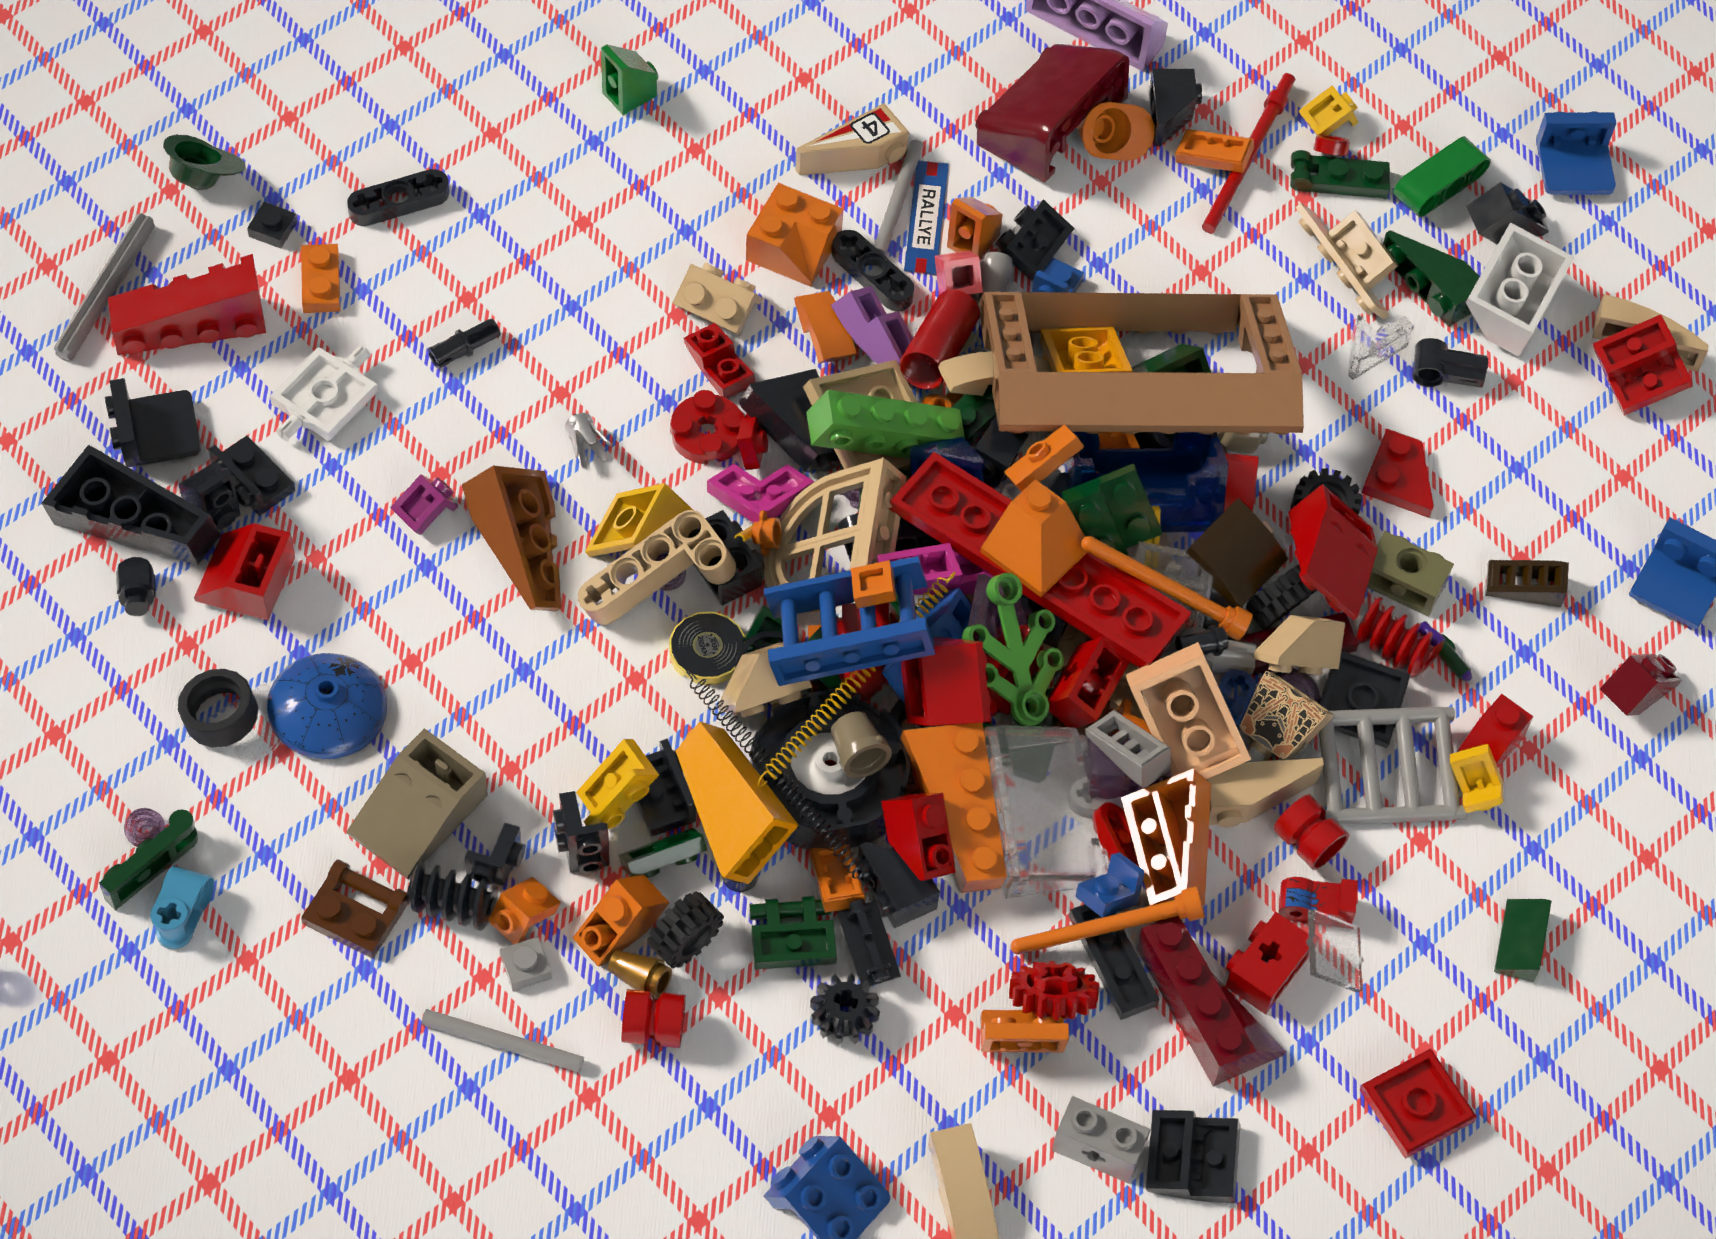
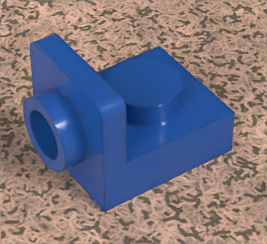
[1032,258,1085,293]
[1075,852,1144,918]

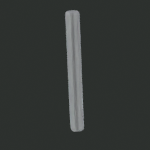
[54,213,155,361]

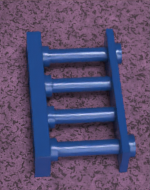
[764,556,935,686]

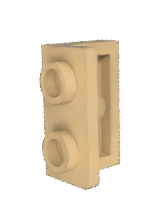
[672,262,763,335]

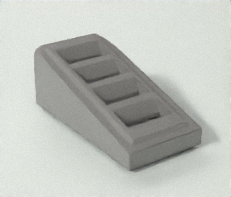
[1085,710,1171,788]

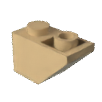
[1253,615,1345,675]

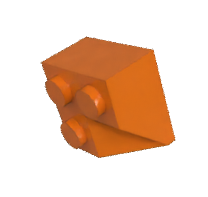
[746,183,844,287]

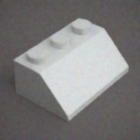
[1466,223,1574,357]

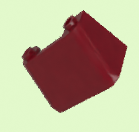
[975,44,1130,183]

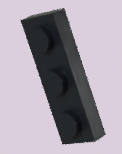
[1069,904,1160,1020]

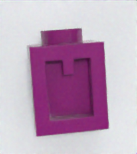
[390,474,459,535]

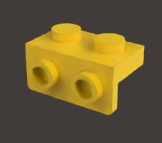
[576,739,659,829]

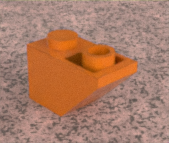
[573,875,670,967]

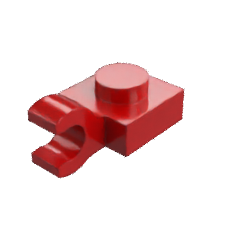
[737,414,768,470]

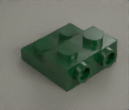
[1062,464,1163,556]

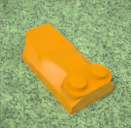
[1040,327,1133,372]

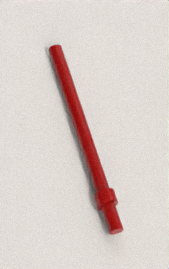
[1202,73,1296,234]

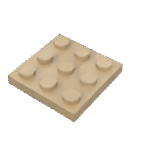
[803,360,925,470]

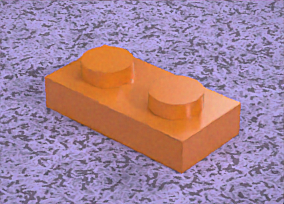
[301,244,341,313]

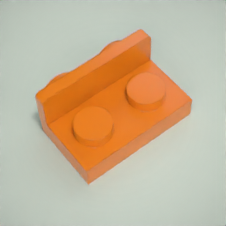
[980,1010,1069,1053]

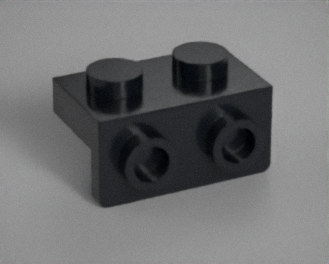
[636,738,696,837]
[553,791,610,874]

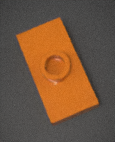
[1175,129,1254,173]
[1004,424,1084,492]
[809,845,865,913]

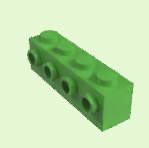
[806,390,966,461]

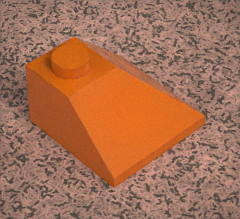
[980,479,1087,597]

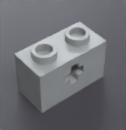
[1052,1096,1151,1184]

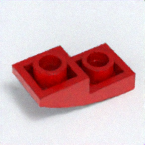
[683,323,755,398]

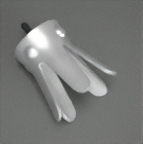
[564,413,612,469]

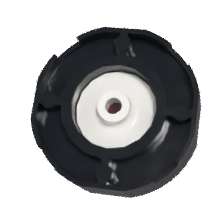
[750,689,911,850]

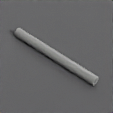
[874,140,924,256]
[421,1009,585,1073]

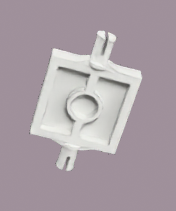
[270,345,378,442]

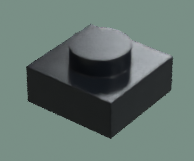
[247,202,298,249]

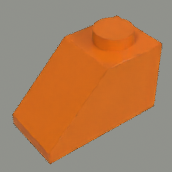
[947,197,1003,260]

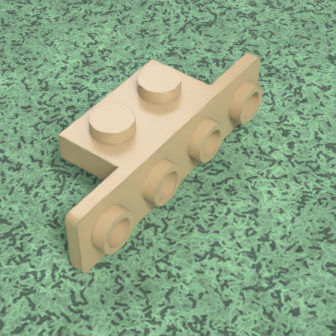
[1295,203,1399,319]

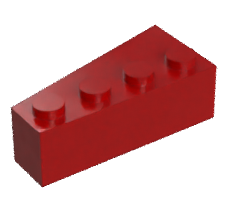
[108,254,266,355]

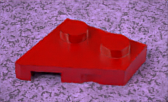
[1361,429,1434,518]

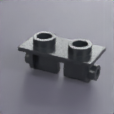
[837,899,901,987]

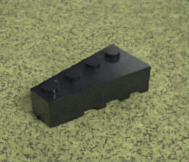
[41,445,221,565]

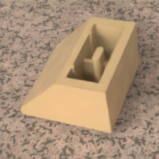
[718,643,811,717]

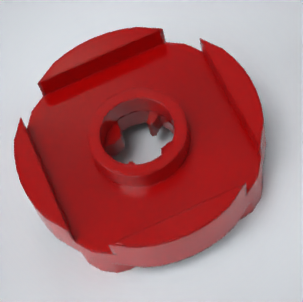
[670,390,745,464]

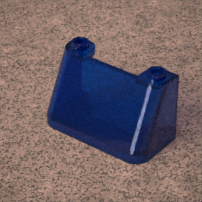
[1064,432,1229,533]

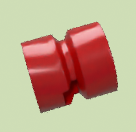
[1273,794,1350,870]
[621,989,686,1048]

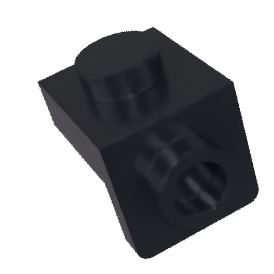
[464,823,526,886]

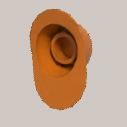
[1076,102,1155,161]

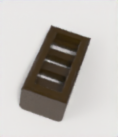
[1485,560,1569,607]

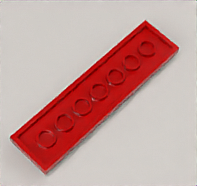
[889,452,1192,668]

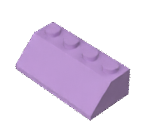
[1025,0,1168,72]

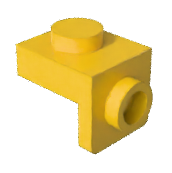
[1450,744,1504,813]

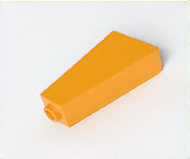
[676,722,799,884]

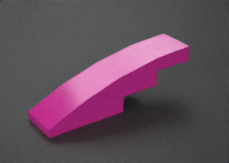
[876,543,1003,595]

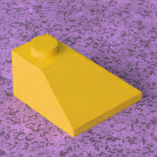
[585,483,693,557]

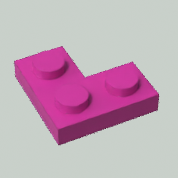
[707,464,814,523]

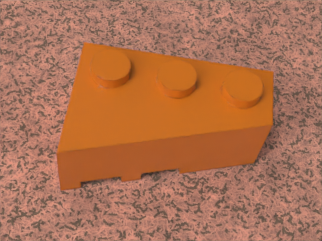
[1121,769,1211,906]

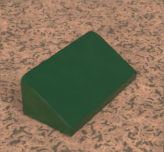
[1494,899,1552,982]

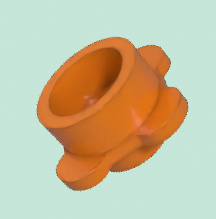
[752,510,782,556]

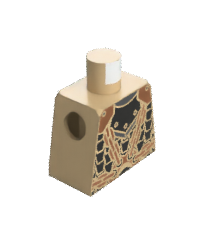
[1239,671,1334,762]

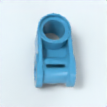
[150,866,214,949]

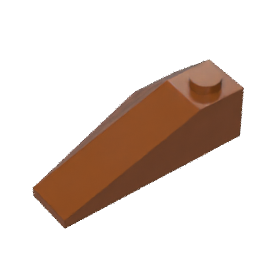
[462,465,561,611]

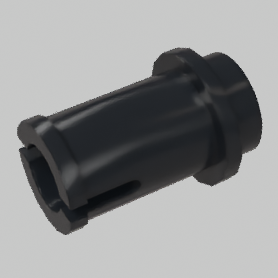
[1175,625,1229,656]

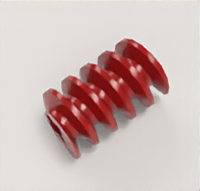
[1357,597,1444,678]

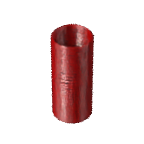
[900,289,980,390]

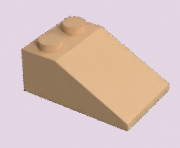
[1126,642,1251,780]

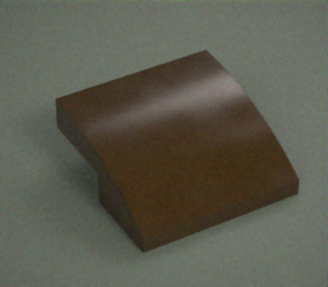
[1186,498,1288,608]

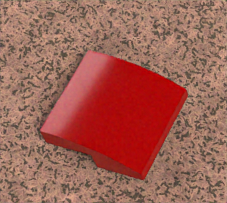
[1592,314,1693,416]

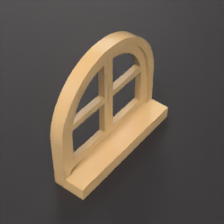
[763,458,907,613]

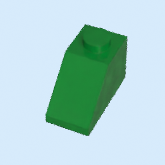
[601,44,659,115]

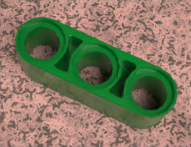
[1393,136,1491,218]

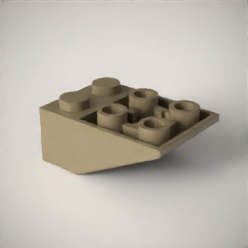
[347,728,488,879]

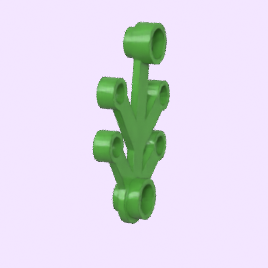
[962,573,1064,726]

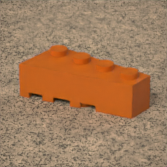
[901,723,1007,893]

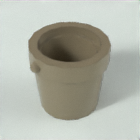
[831,711,892,778]

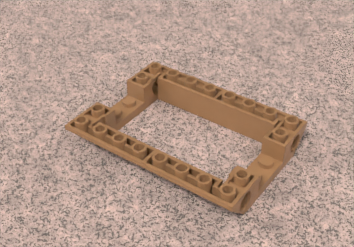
[978,292,1304,435]

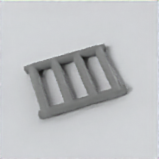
[1319,707,1467,825]

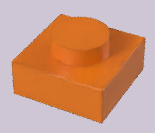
[851,560,897,609]

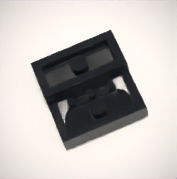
[1146,1110,1241,1203]

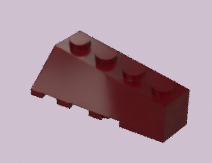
[1136,916,1286,1086]

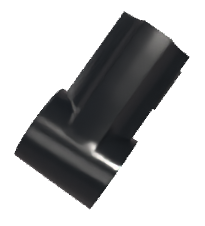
[1412,338,1489,388]

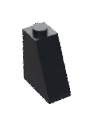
[739,369,841,472]

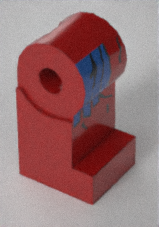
[1278,877,1358,930]

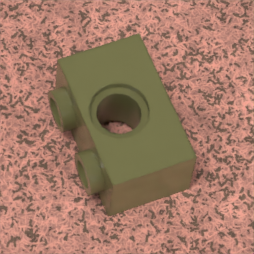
[1367,531,1454,617]

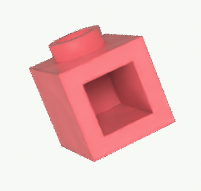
[935,251,983,296]

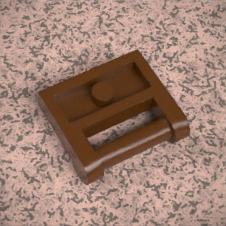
[301,859,408,959]

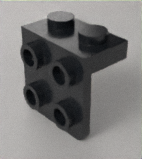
[105,378,201,467]

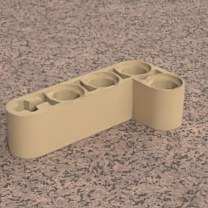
[578,510,736,625]

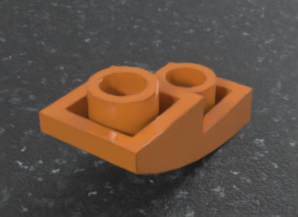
[794,291,857,364]

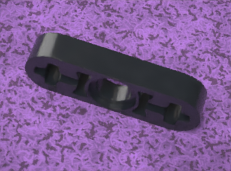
[347,169,450,226]
[832,230,914,311]

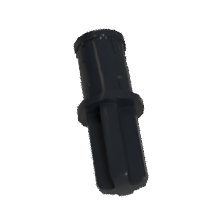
[427,319,501,369]

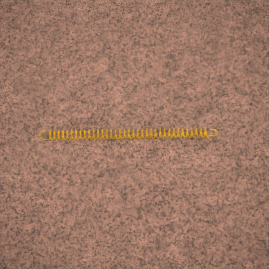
[758,572,956,787]

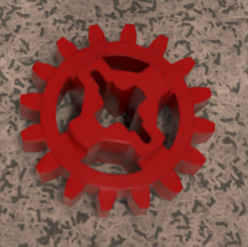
[1009,961,1099,1020]

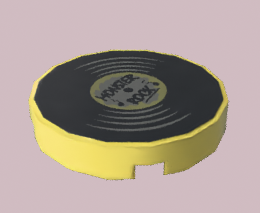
[669,612,745,685]

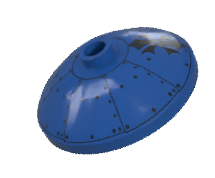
[267,653,387,759]

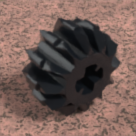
[810,973,880,1045]

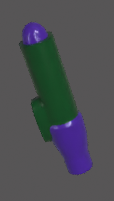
[1419,621,1472,681]

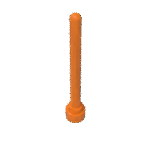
[1081,536,1253,641]
[1010,886,1205,955]

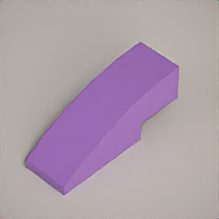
[831,286,924,384]

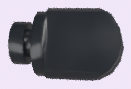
[116,557,156,616]

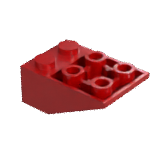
[1288,484,1378,621]

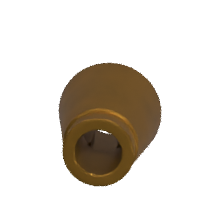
[608,950,672,998]

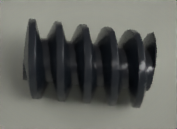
[406,860,498,931]

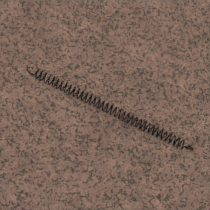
[686,670,875,889]

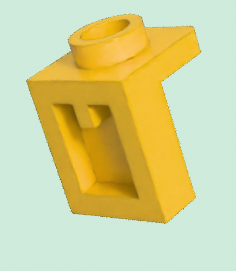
[1299,85,1358,135]

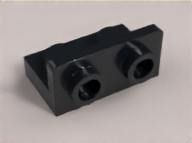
[995,199,1075,281]
[208,435,296,516]

